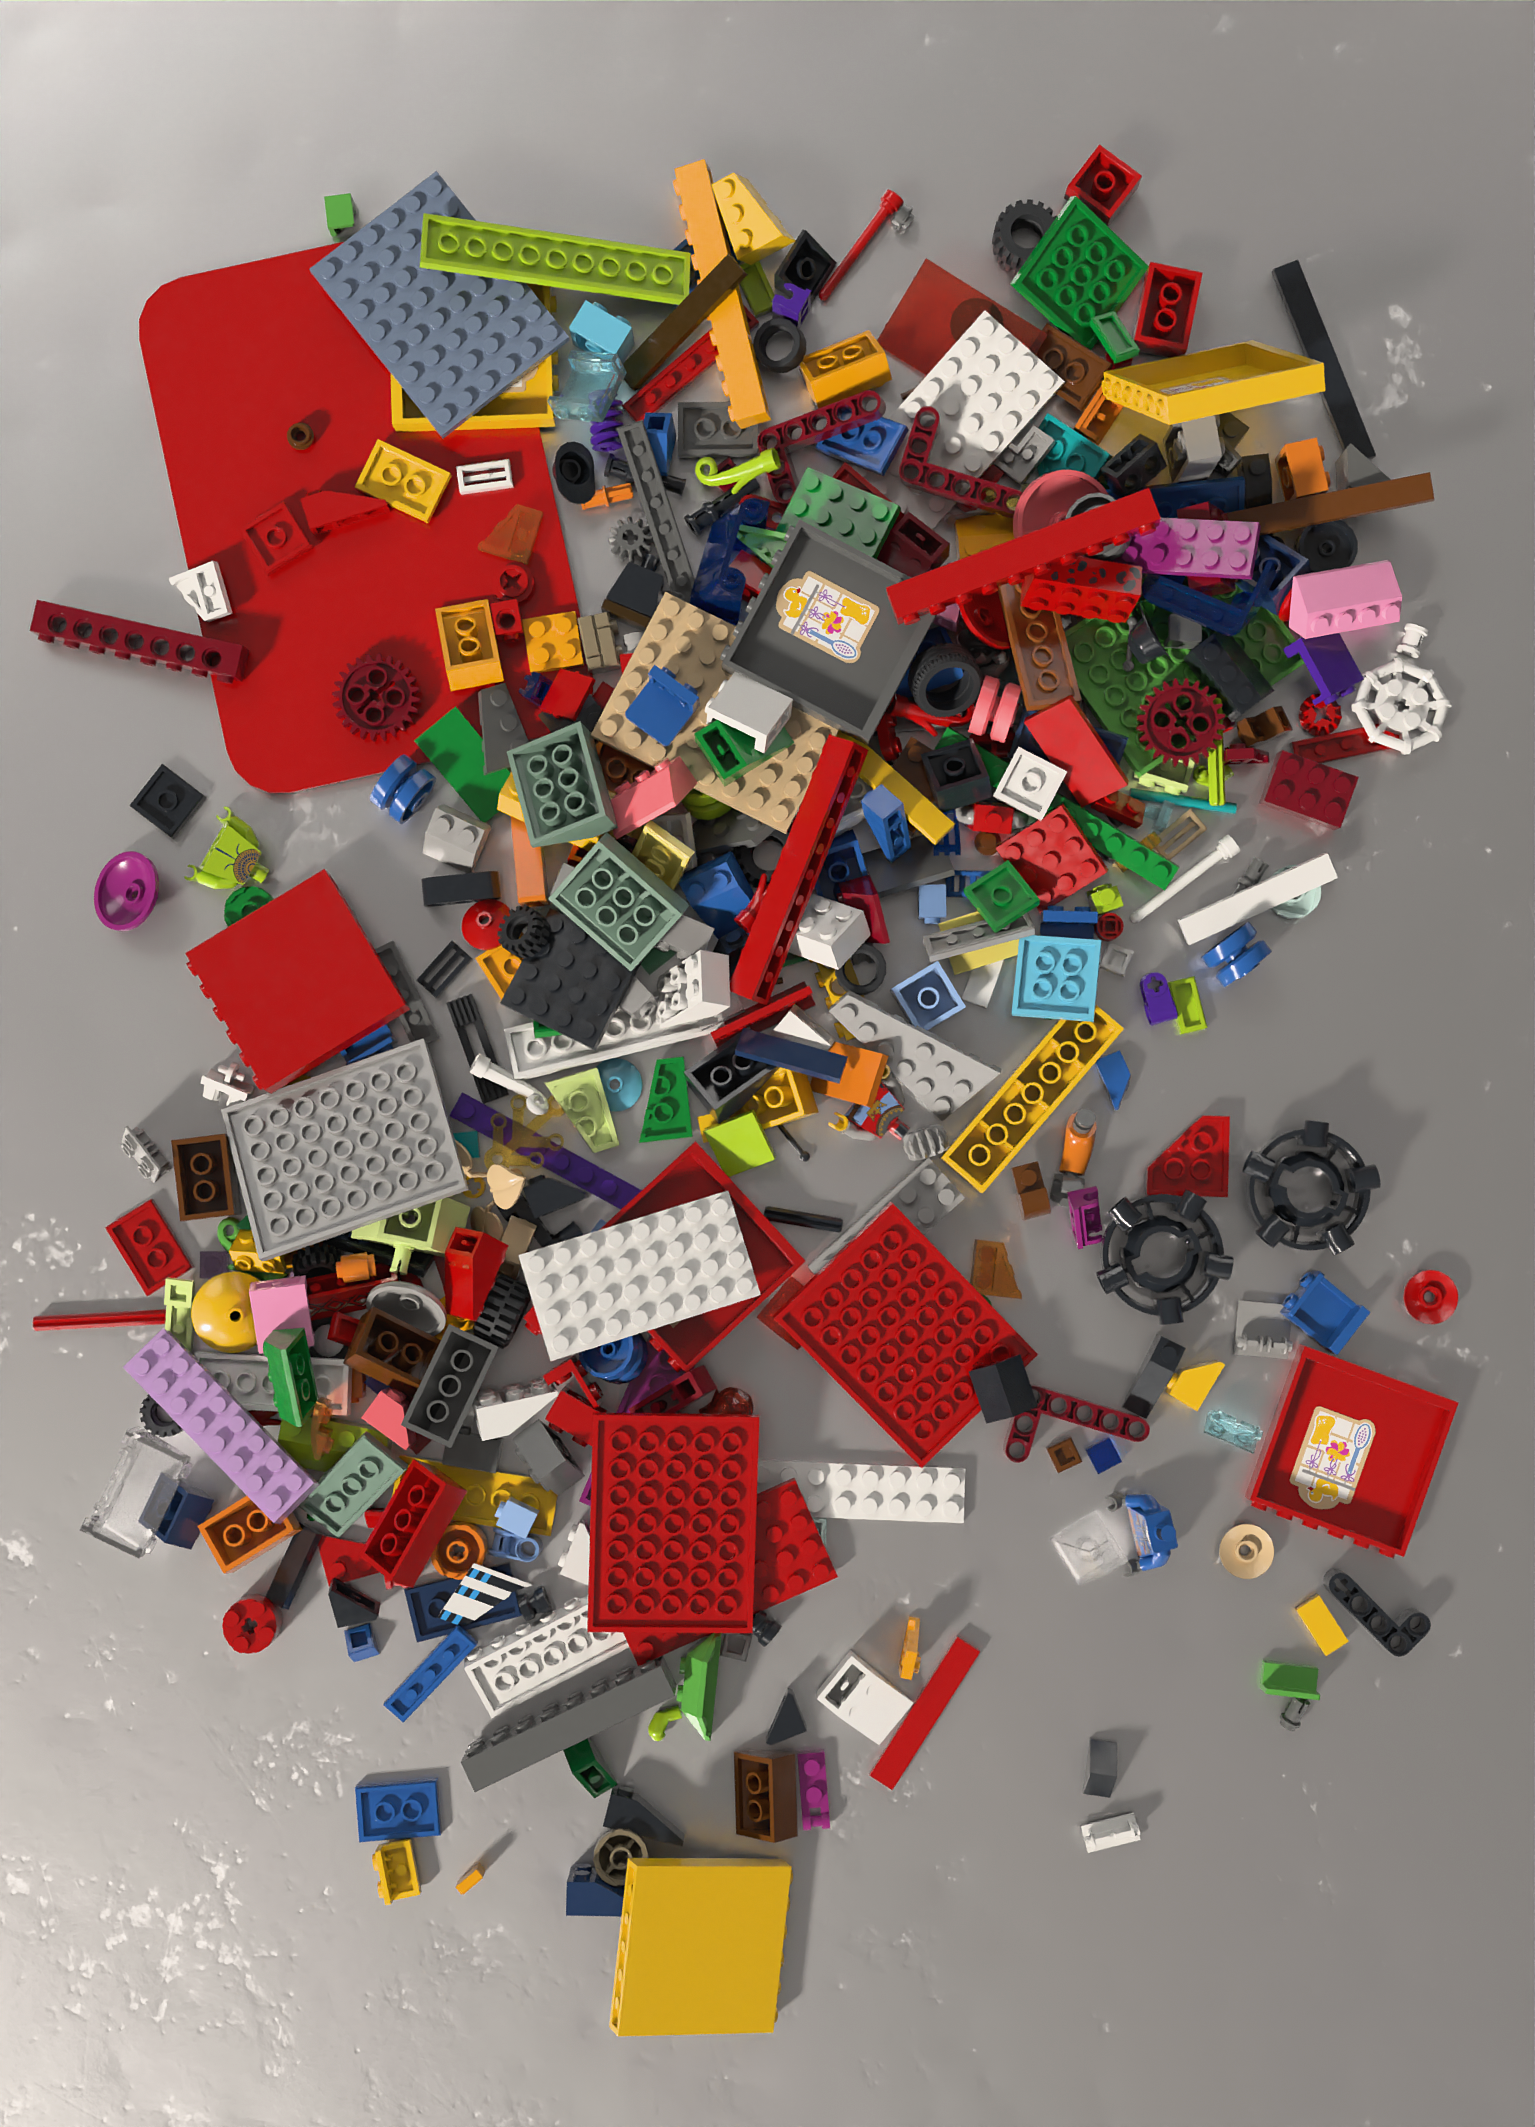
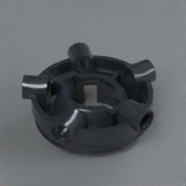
[1242,1120,1381,1255]
[1096,1190,1234,1325]

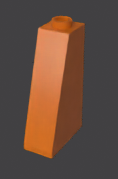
[511,816,550,908]

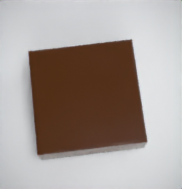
[1046,1436,1082,1473]

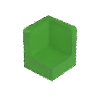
[324,193,356,237]

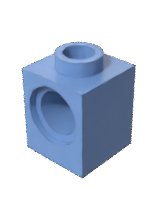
[917,884,946,924]

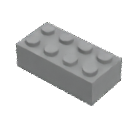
[1163,414,1225,483]

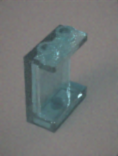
[547,350,627,422]

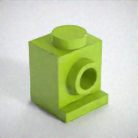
[1085,883,1124,916]

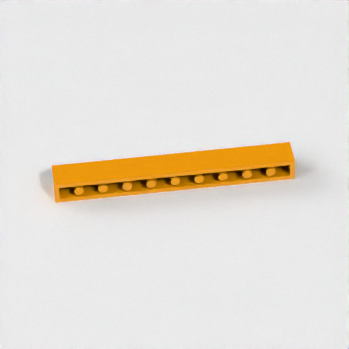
[673,159,771,429]

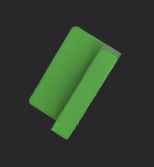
[1260,1660,1320,1700]

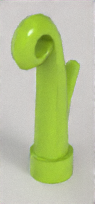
[695,448,781,494]

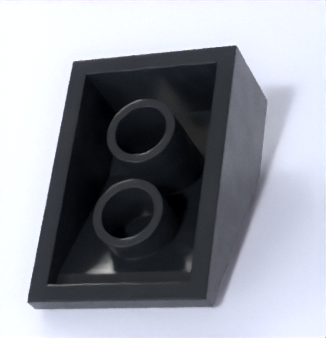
[684,1026,780,1124]

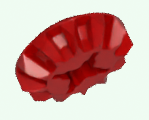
[491,560,534,603]
[1299,694,1342,736]

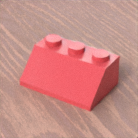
[611,756,698,839]

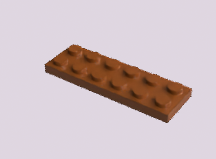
[998,582,1082,711]

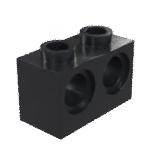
[1100,434,1167,498]

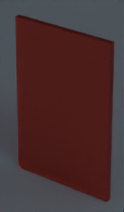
[877,258,1048,376]

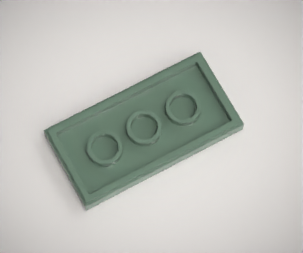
[299,1431,408,1538]

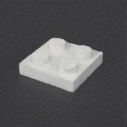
[993,747,1067,821]

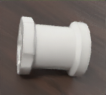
[1396,623,1429,658]

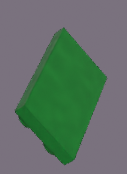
[414,706,510,823]

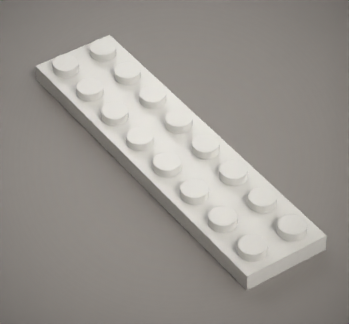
[504,991,725,1080]
[757,1459,965,1523]

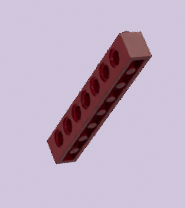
[29,600,250,684]

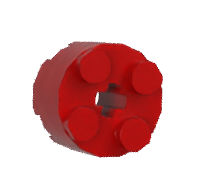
[222,1593,283,1654]

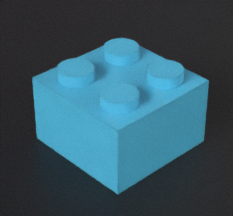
[569,300,635,370]

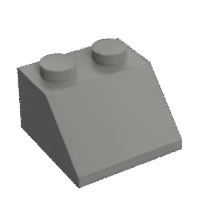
[423,804,492,873]

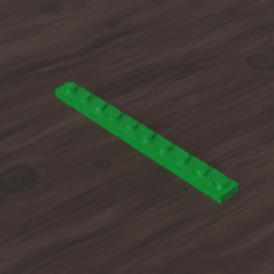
[934,726,1180,891]

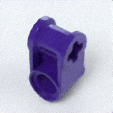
[1139,972,1177,1026]

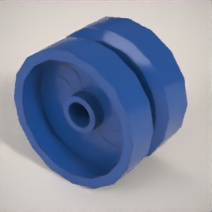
[370,754,436,824]
[1201,921,1272,987]
[579,1333,648,1385]

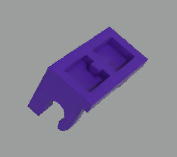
[772,283,811,329]

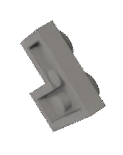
[993,425,1056,485]

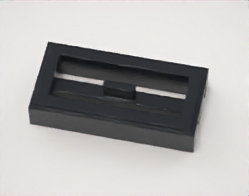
[416,941,473,998]

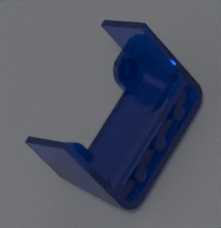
[1142,560,1276,636]

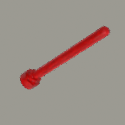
[819,189,904,301]

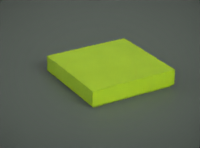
[704,1109,776,1177]

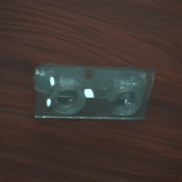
[1204,1409,1263,1454]

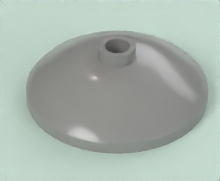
[366,1281,447,1336]

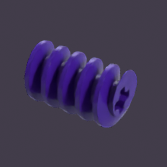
[589,391,624,452]

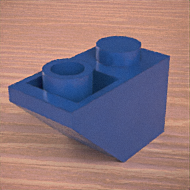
[643,412,677,476]

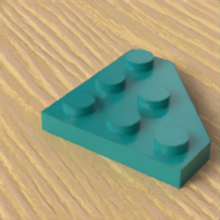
[1037,413,1113,480]

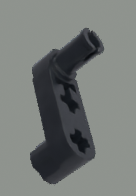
[496,1193,584,1248]

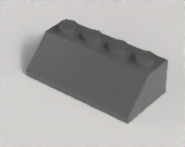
[401,1324,499,1448]

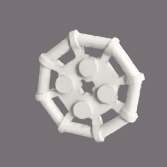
[1352,658,1451,755]

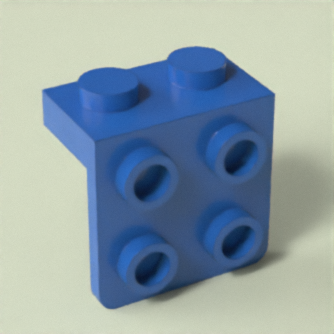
[625,665,700,746]
[1040,906,1098,939]

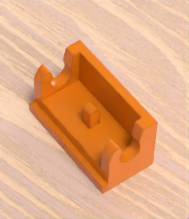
[1073,385,1124,446]

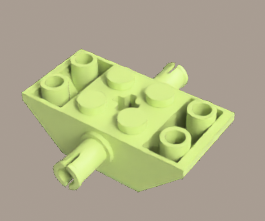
[351,1197,470,1275]

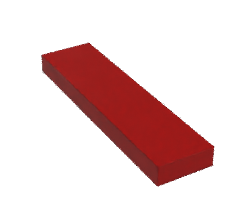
[1290,724,1399,764]

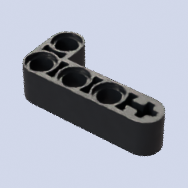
[1323,1569,1431,1657]

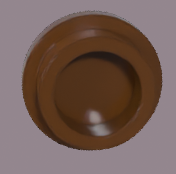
[974,832,1001,856]

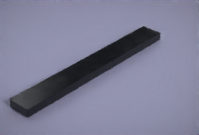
[1272,260,1376,460]

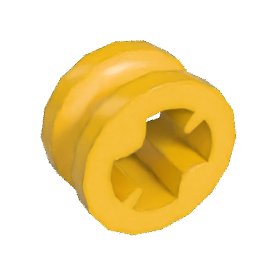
[462,1176,486,1198]

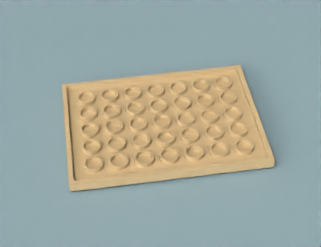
[591,592,839,834]

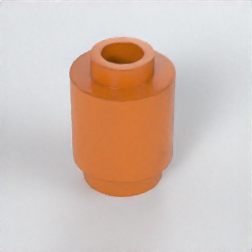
[336,1252,377,1283]

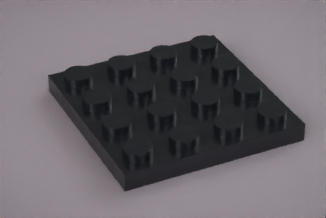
[500,908,644,1051]

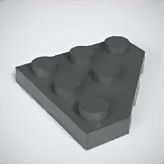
[692,808,775,858]

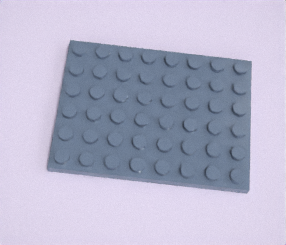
[309,171,570,439]

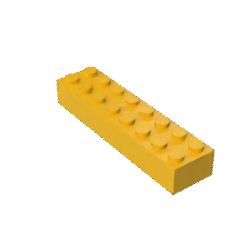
[940,1005,1124,1193]

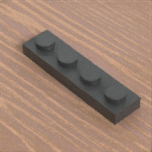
[375,941,439,1044]

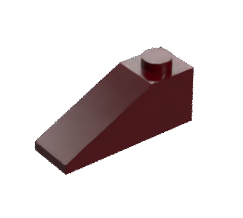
[628,1365,717,1414]

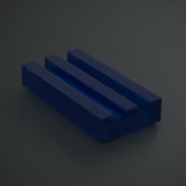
[933,809,961,856]

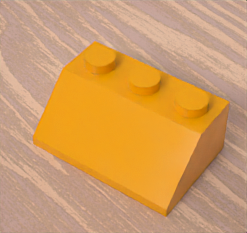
[798,330,892,409]
[954,514,1014,560]

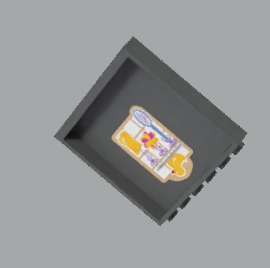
[720,519,937,746]

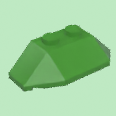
[676,1633,722,1741]

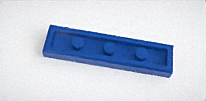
[383,1625,478,1723]

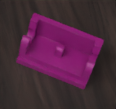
[1067,1186,1103,1249]

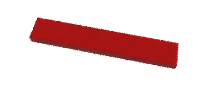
[622,304,759,422]
[869,1636,980,1790]

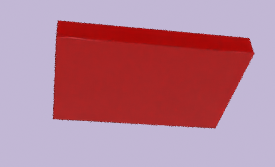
[105,1199,195,1296]

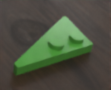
[728,522,787,568]

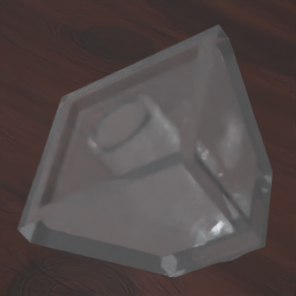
[1050,1510,1128,1586]

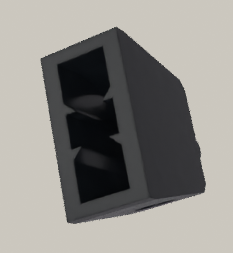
[606,553,664,618]

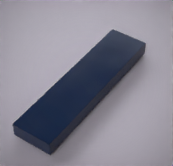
[735,1028,848,1084]

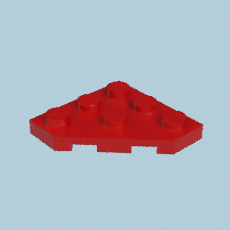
[1145,1116,1230,1197]

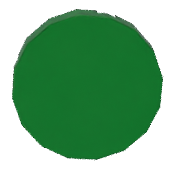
[224,886,274,927]

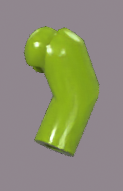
[1193,764,1234,787]
[648,1705,682,1741]

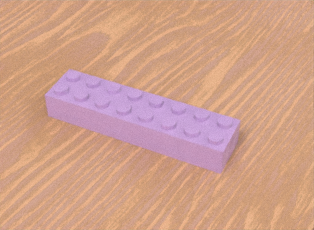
[123,1328,320,1524]

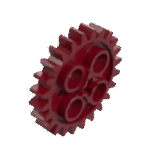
[332,653,421,742]
[1136,678,1226,767]

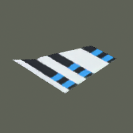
[437,1563,532,1627]

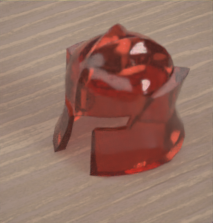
[699,1387,754,1415]

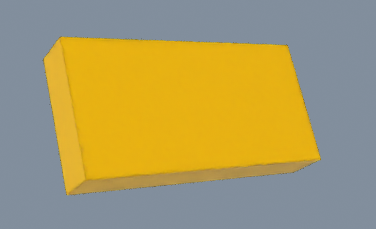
[1295,1594,1349,1656]

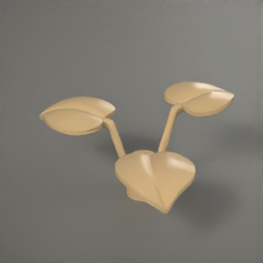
[455,1140,526,1241]

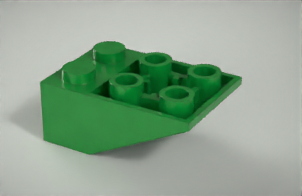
[694,720,794,787]

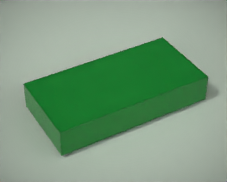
[1089,311,1140,363]

